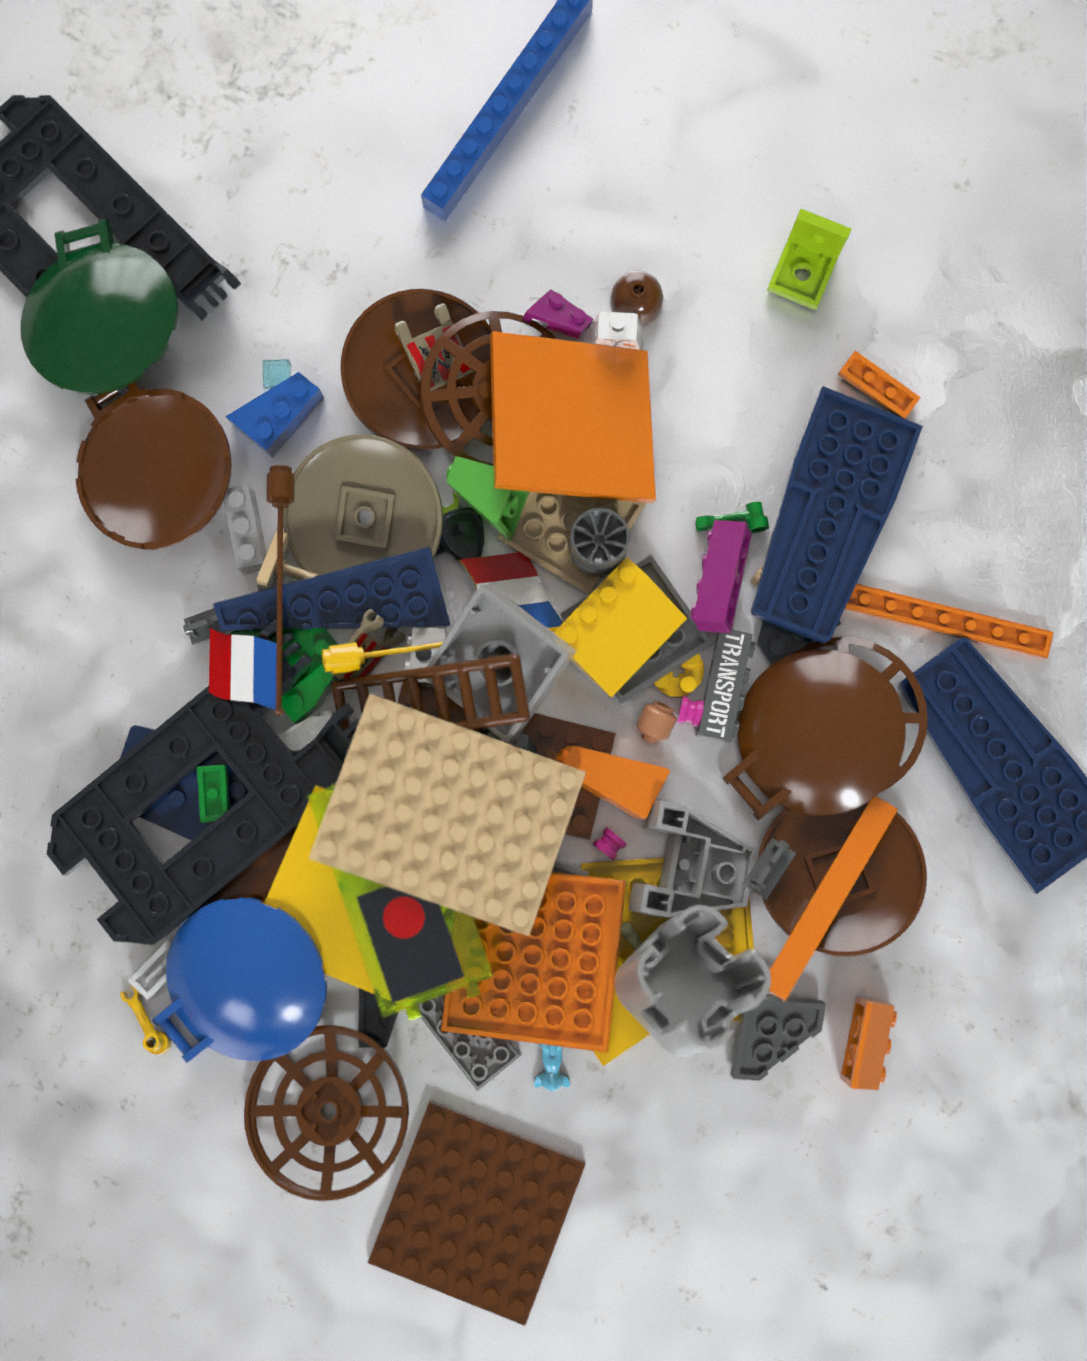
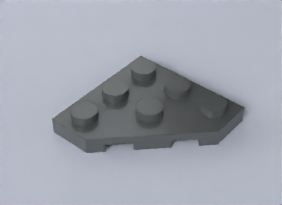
[730,996,826,1081]

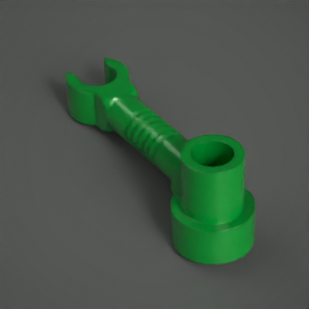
[695,501,770,533]

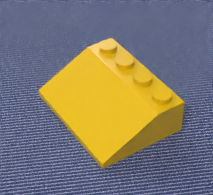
[554,557,687,698]

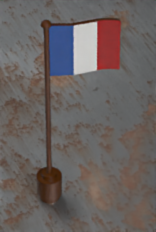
[209,465,295,716]

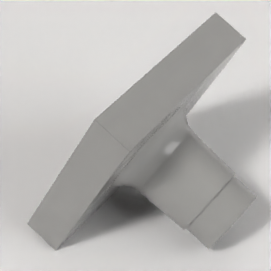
[426,583,577,744]

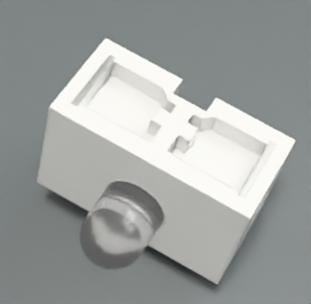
[405,627,448,685]

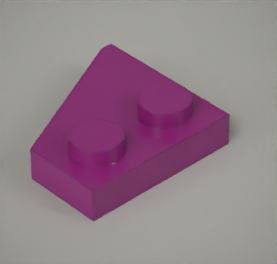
[523,289,594,339]

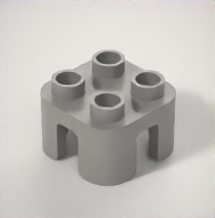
[615,905,771,1057]

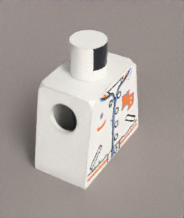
[590,312,642,350]

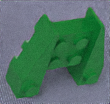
[230,628,339,724]

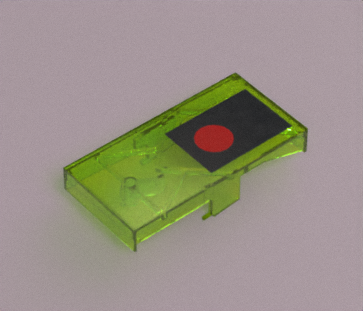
[307,786,493,1021]

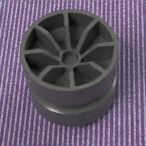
[569,508,630,577]

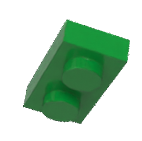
[197,764,230,823]

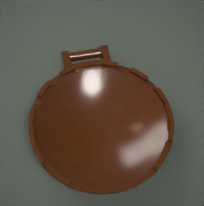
[76,382,232,550]
[722,649,906,821]

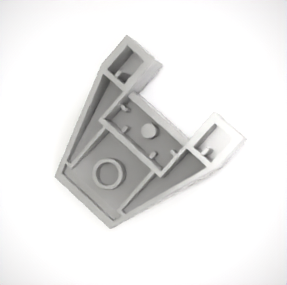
[628,800,757,917]

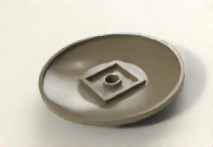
[283,434,443,575]

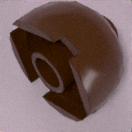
[610,270,664,326]

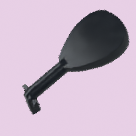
[439,507,485,564]

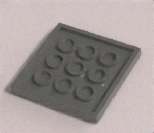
[561,555,713,705]

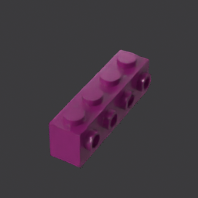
[691,520,752,634]

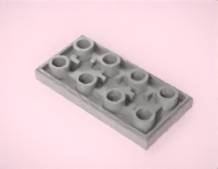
[409,984,521,1091]

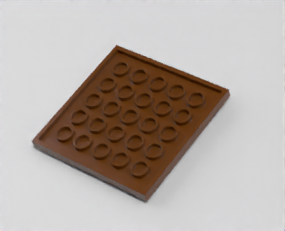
[367,1100,586,1326]

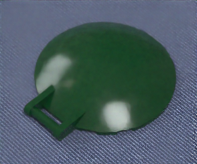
[20,218,178,395]

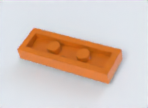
[837,351,921,419]

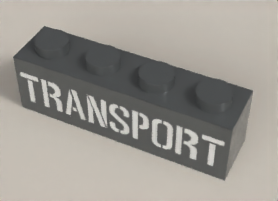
[696,630,756,743]

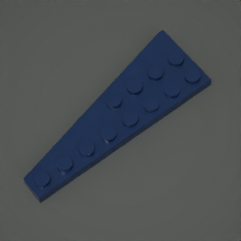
[213,546,451,631]

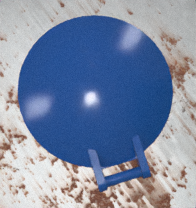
[152,897,327,1063]

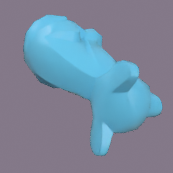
[534,1044,570,1091]

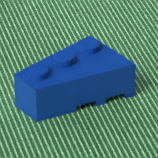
[225,372,324,458]

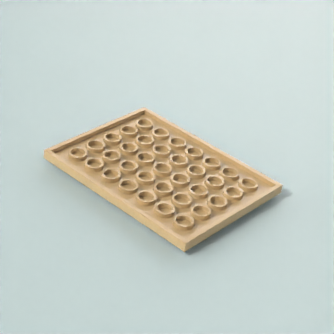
[309,694,586,936]

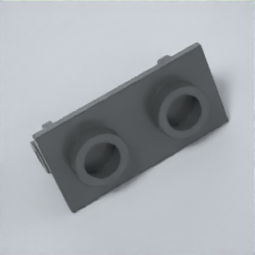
[183,608,232,645]
[742,838,796,900]

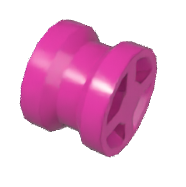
[677,696,704,727]
[593,827,627,861]

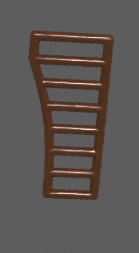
[332,654,530,739]

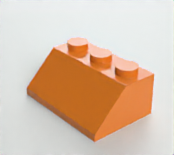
[840,996,897,1090]

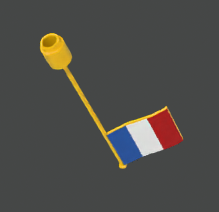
[322,552,563,674]

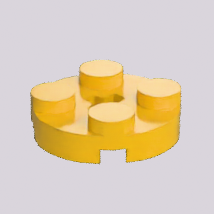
[654,654,704,698]

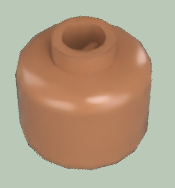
[636,701,677,744]

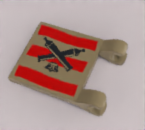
[394,304,474,391]
[329,609,405,690]

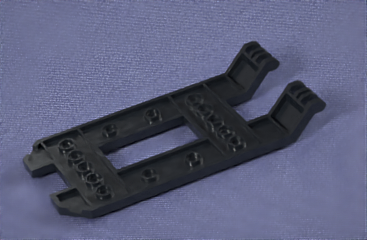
[0,95,241,396]
[46,619,361,945]

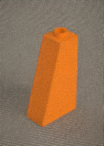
[555,746,670,819]

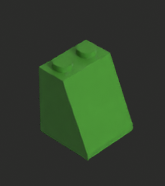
[446,456,529,541]

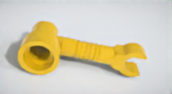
[120,985,172,1055]

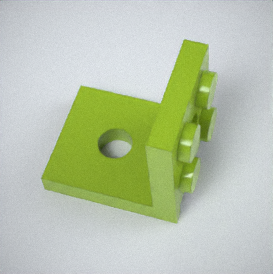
[766,208,852,310]

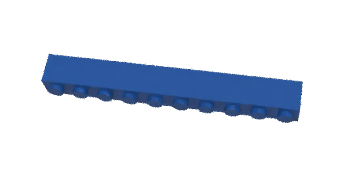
[421,0,593,221]

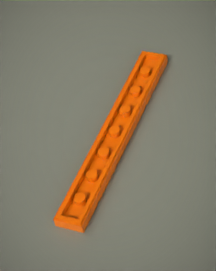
[844,584,1054,659]
[768,796,898,1002]

